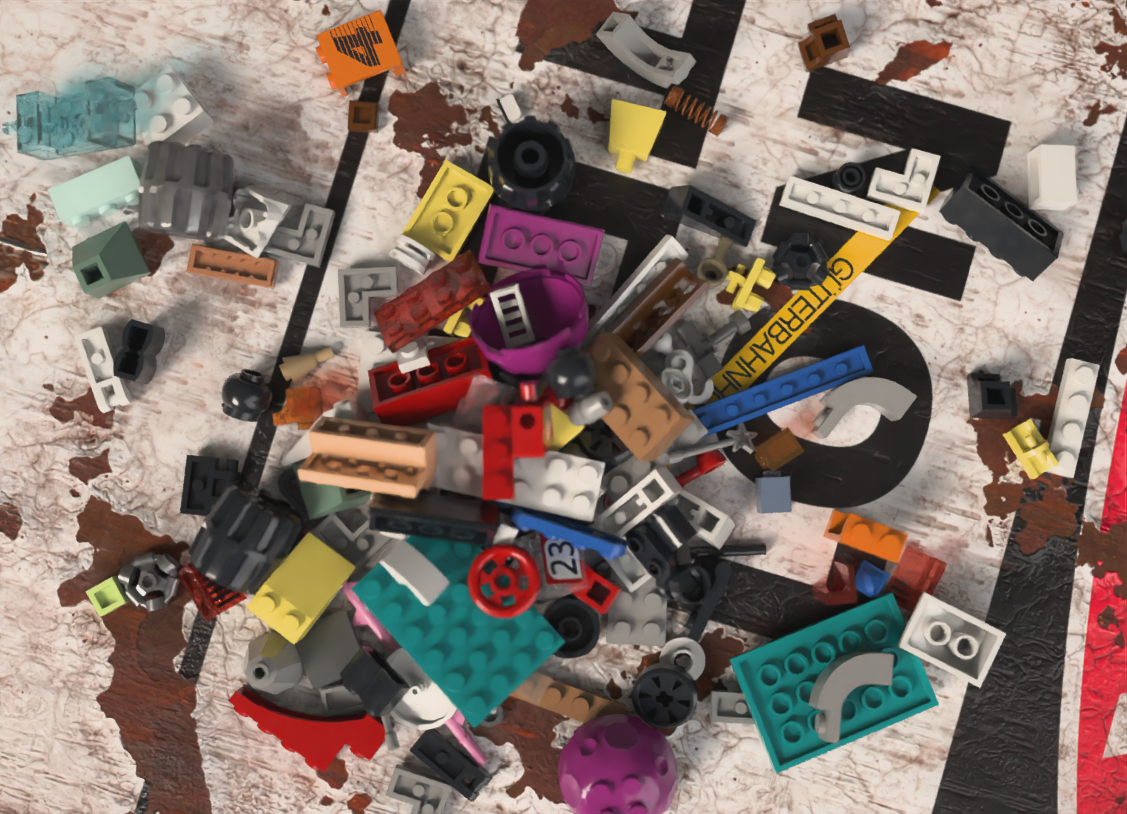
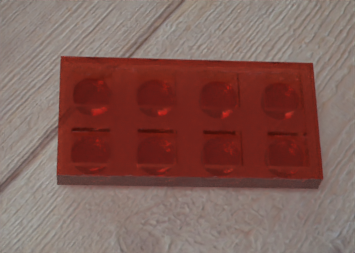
[374,249,492,354]

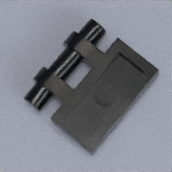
[180,455,241,516]

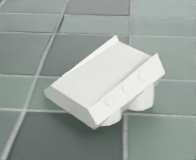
[224,186,293,258]

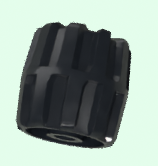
[488,115,576,215]
[188,481,303,595]

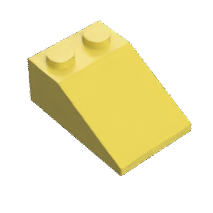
[246,531,357,644]

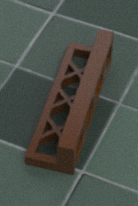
[604,258,709,358]

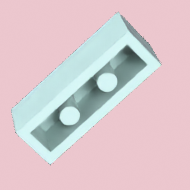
[48,155,143,228]

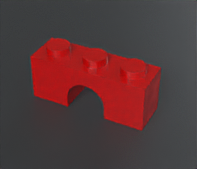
[482,405,515,500]

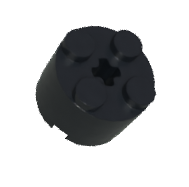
[542,595,600,659]

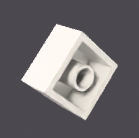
[122,65,215,145]

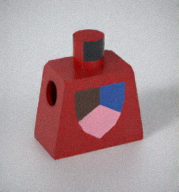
[511,381,554,458]

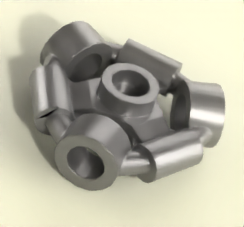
[118,552,181,612]

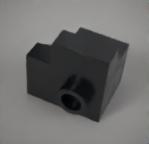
[967,373,1018,419]

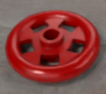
[468,543,541,618]

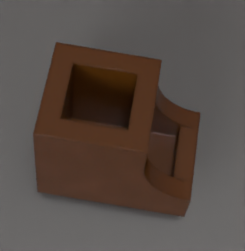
[798,14,850,73]

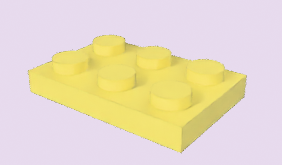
[402,160,495,264]

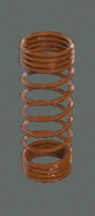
[665,85,729,137]

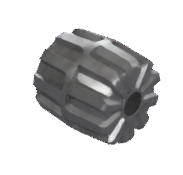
[138,141,234,241]

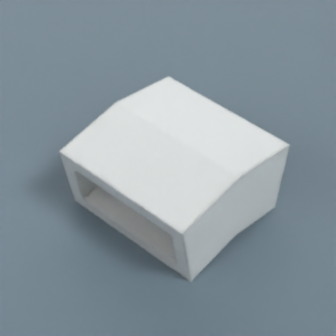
[491,512,518,560]

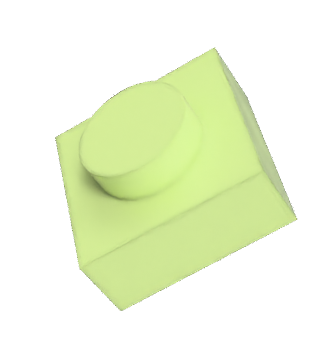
[86,576,130,617]

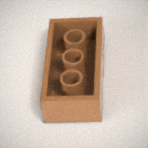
[583,331,695,461]

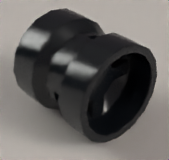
[830,162,866,195]

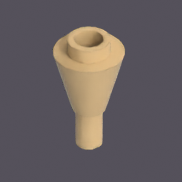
[279,346,334,384]

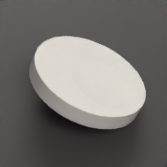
[386,647,457,730]

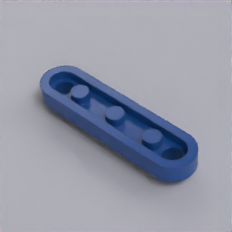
[509,505,628,560]

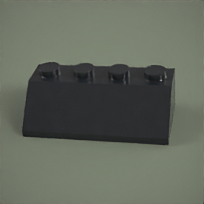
[939,165,1064,282]
[368,489,498,547]

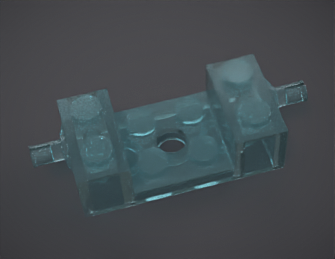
[2,76,137,161]

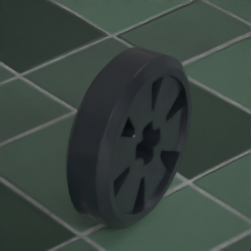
[576,418,634,466]
[632,663,698,728]

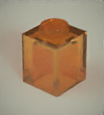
[754,427,804,471]

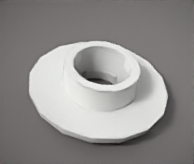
[659,637,705,681]

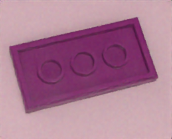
[477,204,605,286]

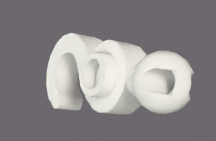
[651,331,714,405]

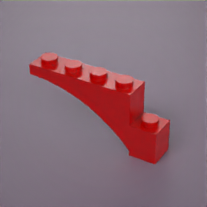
[228,686,395,772]

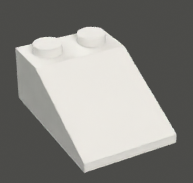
[897,592,1006,688]

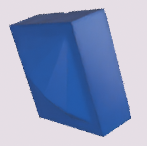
[847,559,890,599]

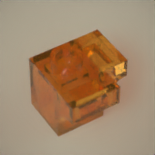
[273,386,323,430]

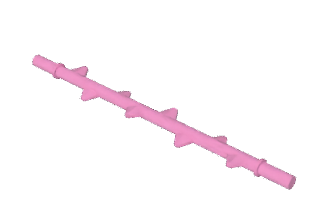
[299,527,488,767]

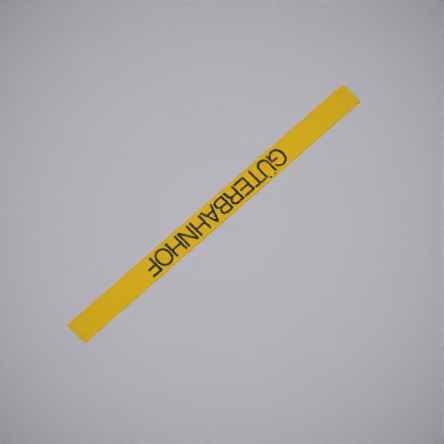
[602,184,941,497]

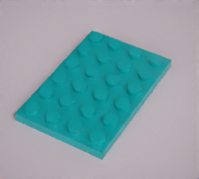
[351,536,566,729]
[729,592,939,774]

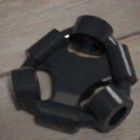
[770,233,830,291]

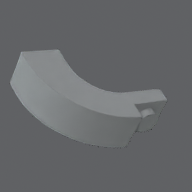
[596,12,696,88]
[811,377,917,439]
[809,651,894,743]

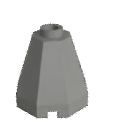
[242,630,304,695]

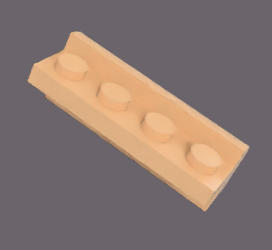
[298,416,437,497]

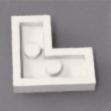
[866,148,941,213]

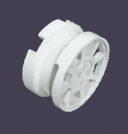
[389,234,436,276]

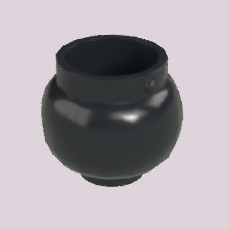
[545,347,598,400]
[221,369,273,422]

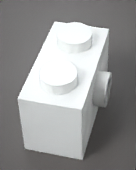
[1027,144,1079,211]

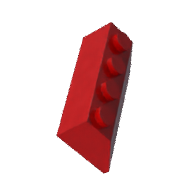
[368,335,499,427]

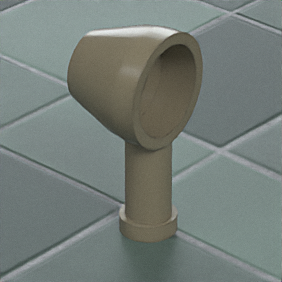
[697,237,733,290]

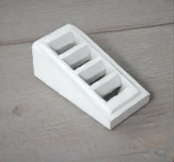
[489,282,535,349]

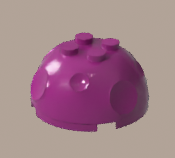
[469,268,589,376]
[558,714,678,814]

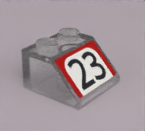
[512,531,589,605]

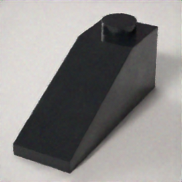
[661,185,757,247]

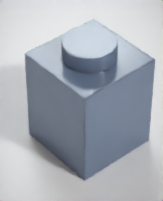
[755,471,792,514]

